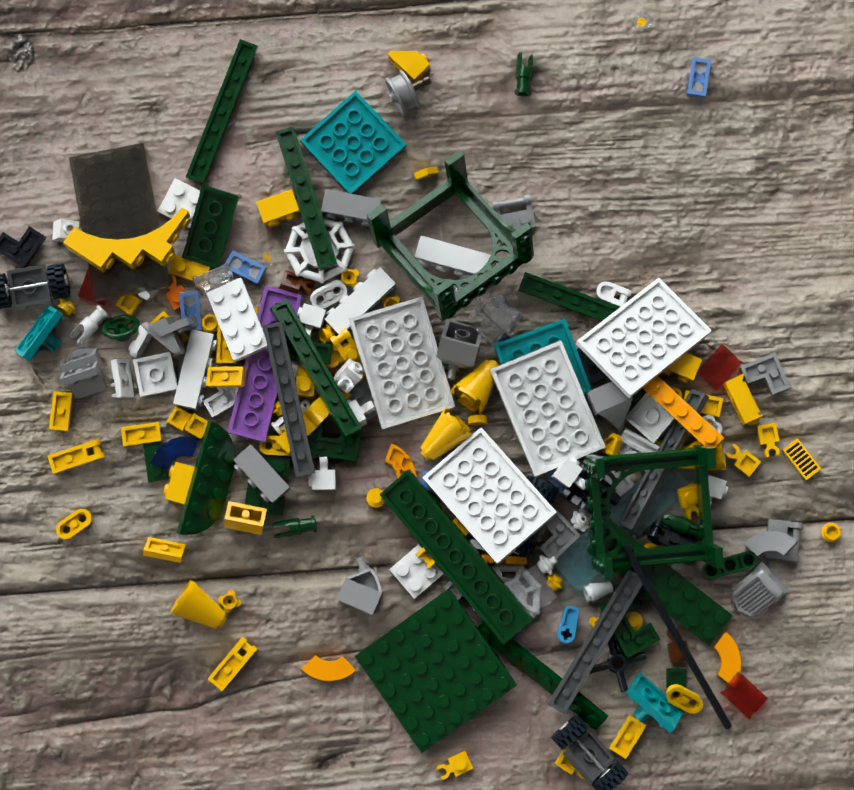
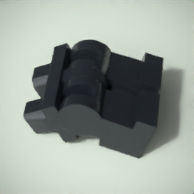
[561,464,621,516]

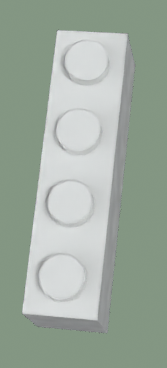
[415,236,492,277]
[324,267,396,335]
[173,329,217,411]

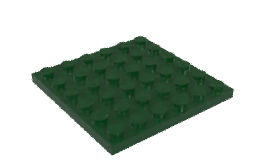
[355,588,517,753]

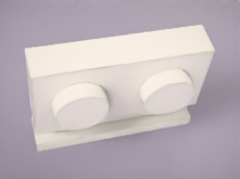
[618,428,660,472]

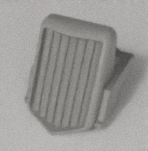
[142,316,195,355]
[59,347,106,398]
[732,562,788,618]

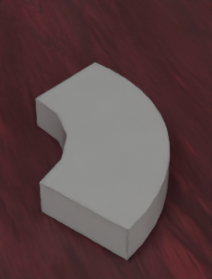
[744,531,799,557]

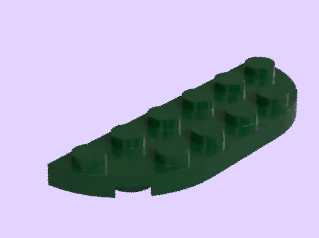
[176,421,236,535]

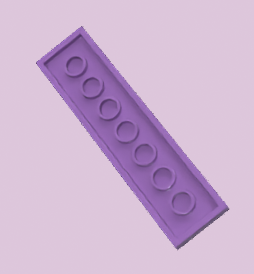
[227,285,302,443]

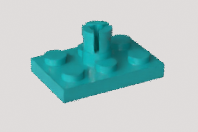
[14,305,63,361]
[626,672,684,733]

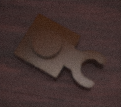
[280,270,315,296]
[667,628,688,663]

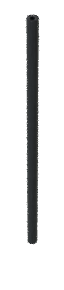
[621,543,732,729]

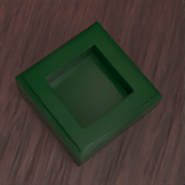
[666,668,686,688]

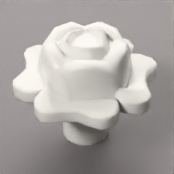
[571,509,591,532]
[537,555,558,575]

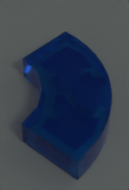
[149,436,198,469]

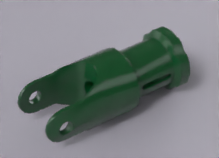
[515,52,533,97]
[661,514,701,541]
[272,515,317,538]

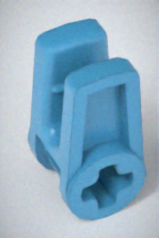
[556,606,579,643]

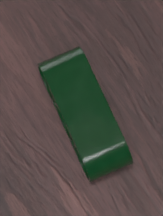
[700,551,758,580]

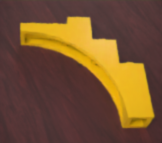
[63,207,191,273]

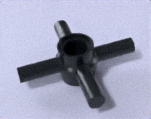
[590,635,646,693]

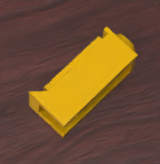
[722,373,763,427]

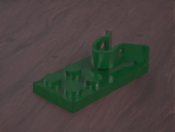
[182,184,242,269]

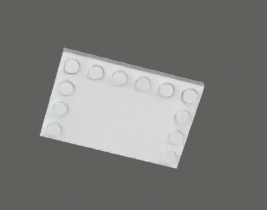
[576,278,712,398]
[348,297,455,429]
[490,341,606,477]
[422,428,557,565]

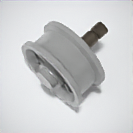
[385,70,431,116]

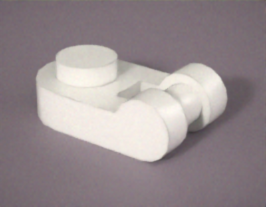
[596,281,632,307]
[128,325,152,359]

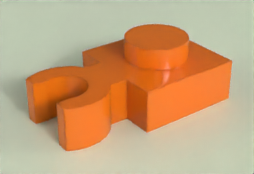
[162,275,186,311]

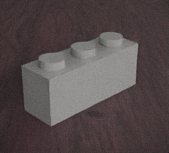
[321,189,382,227]
[234,444,291,504]

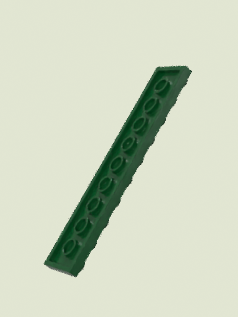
[380,469,534,645]

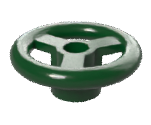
[102,315,140,342]

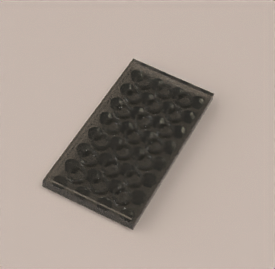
[69,143,171,302]

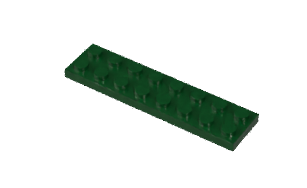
[586,521,733,646]

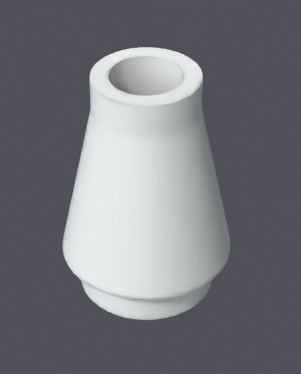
[583,581,613,602]

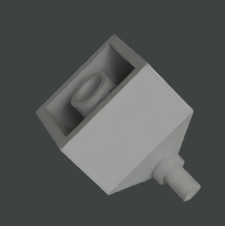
[436,319,484,381]
[585,382,633,433]
[337,556,383,615]

